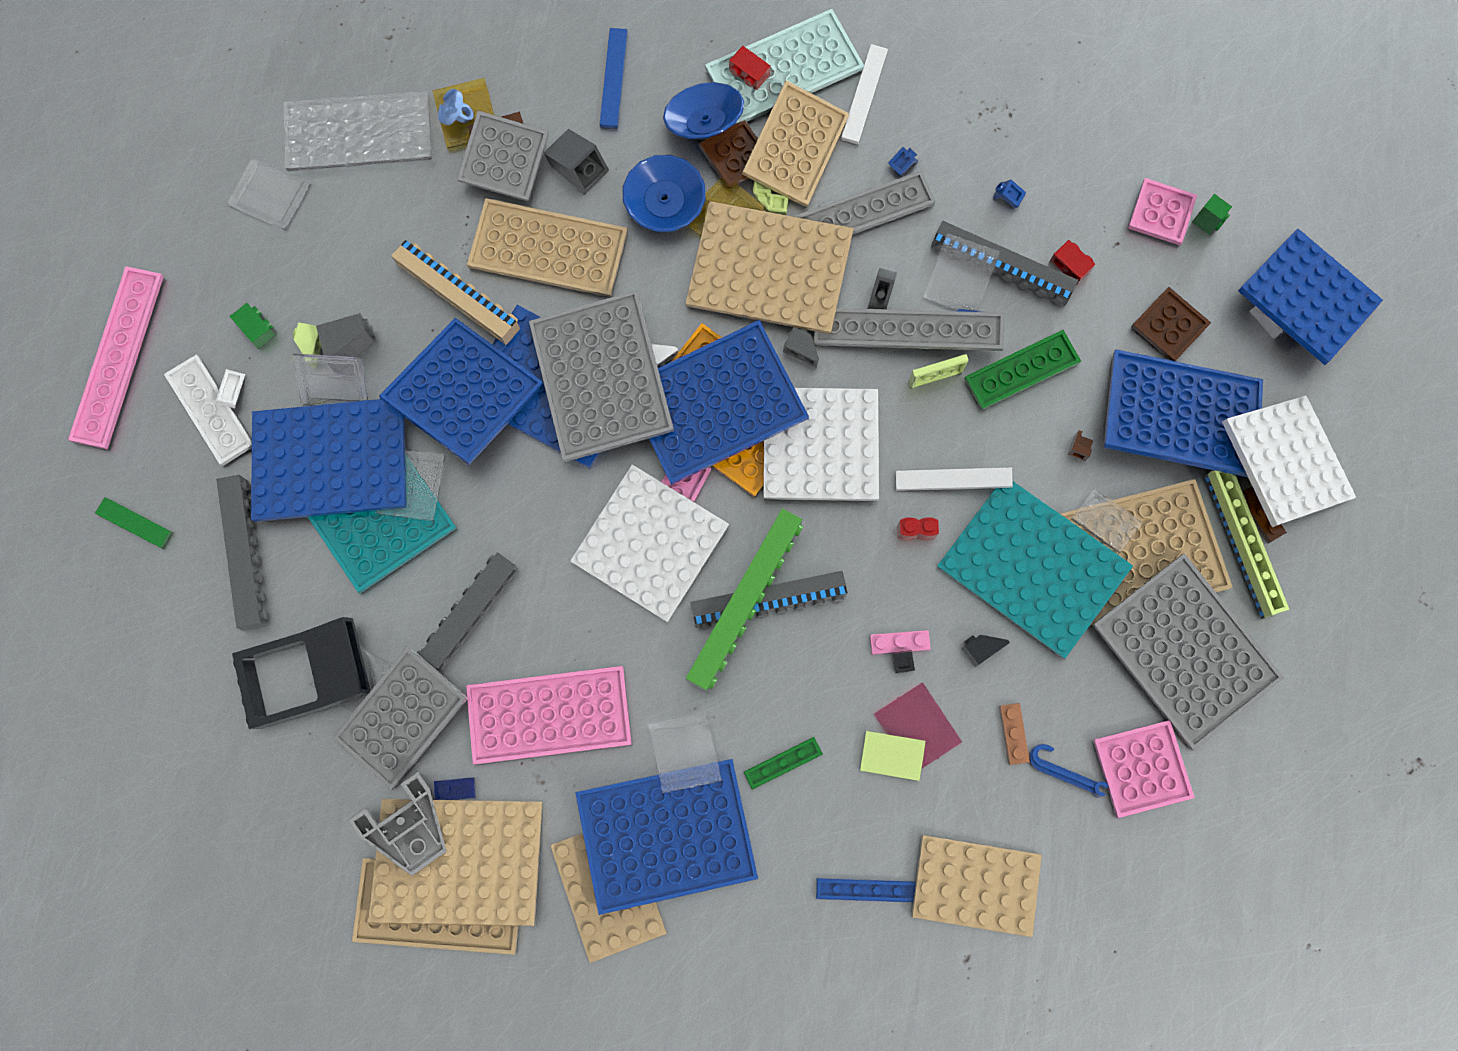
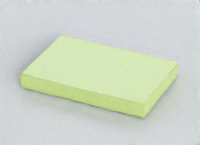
[908,354,969,389]
[860,731,926,781]

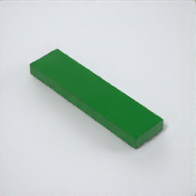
[95,497,172,548]
[743,737,823,790]

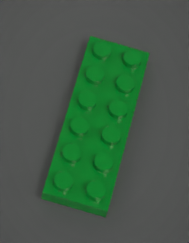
[964,330,1081,410]

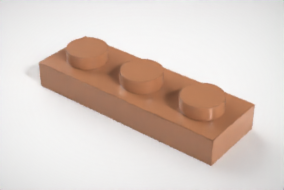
[999,703,1030,765]

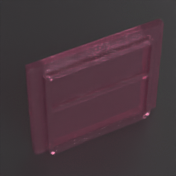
[874,682,962,768]

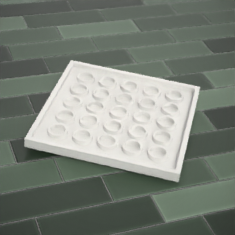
[764,388,879,501]
[1222,396,1356,527]
[571,465,729,622]

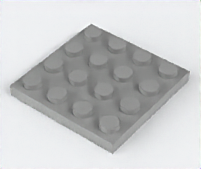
[457,111,549,202]

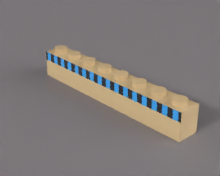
[391,240,520,345]

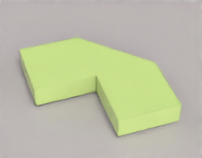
[753,181,788,215]

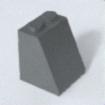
[544,129,609,194]
[316,313,375,372]

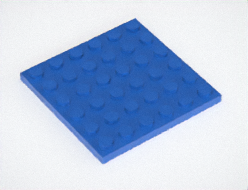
[1238,228,1383,365]
[379,318,543,465]

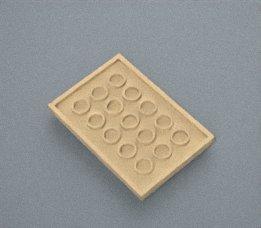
[742,80,849,207]
[550,833,667,963]
[911,835,1042,937]

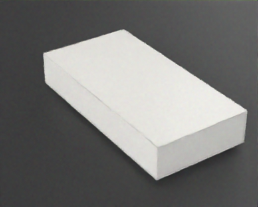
[216,369,245,408]

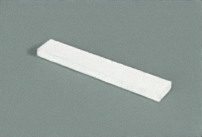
[841,44,888,145]
[896,467,1013,491]

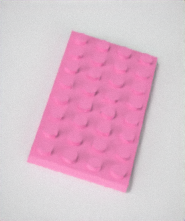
[466,666,632,765]

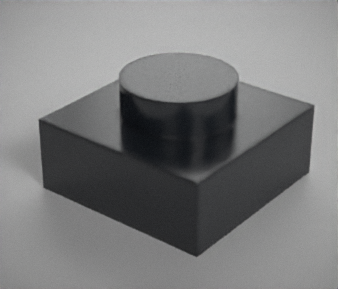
[892,650,915,673]

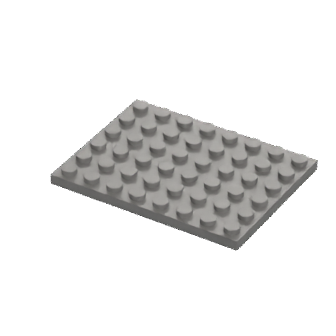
[529,290,674,462]
[1092,553,1284,750]

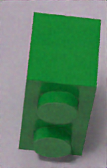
[1192,193,1232,235]
[229,303,275,349]

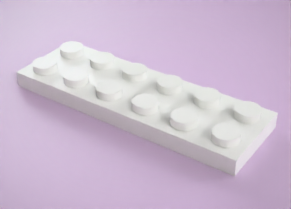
[164,354,252,466]

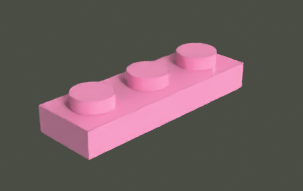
[870,630,931,655]

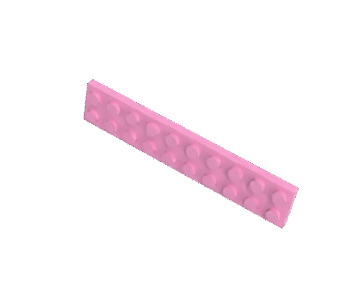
[68,266,164,450]

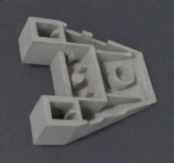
[348,772,447,876]

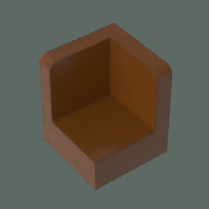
[1067,430,1093,461]

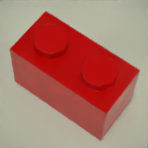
[729,45,771,90]
[1050,240,1096,286]

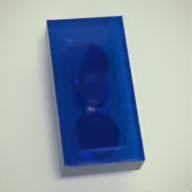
[434,777,476,800]

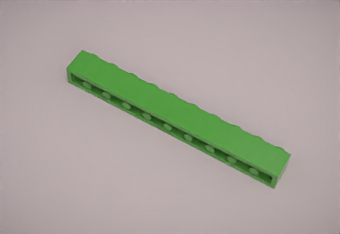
[686,508,804,692]

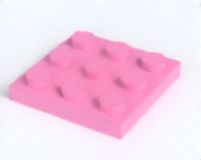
[1128,178,1197,246]

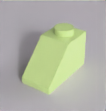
[293,322,321,367]

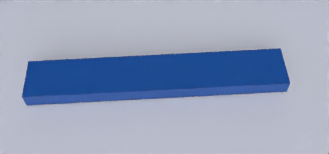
[600,28,628,129]
[816,878,916,902]

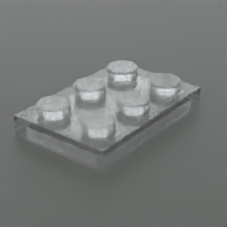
[1071,488,1142,554]

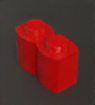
[897,517,939,541]

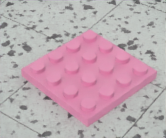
[1093,720,1195,818]

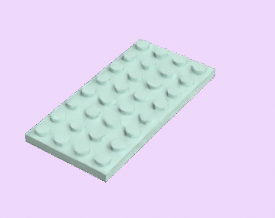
[705,9,864,124]

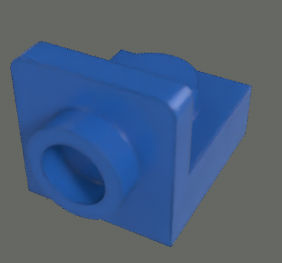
[888,147,918,176]
[993,179,1026,208]

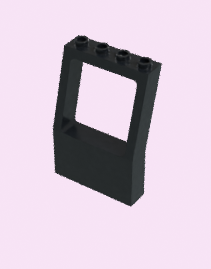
[232,617,371,729]

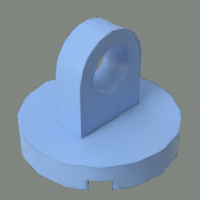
[438,89,474,126]

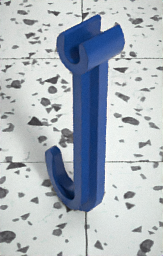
[1029,744,1109,798]

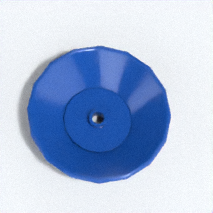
[663,82,744,139]
[622,155,706,232]

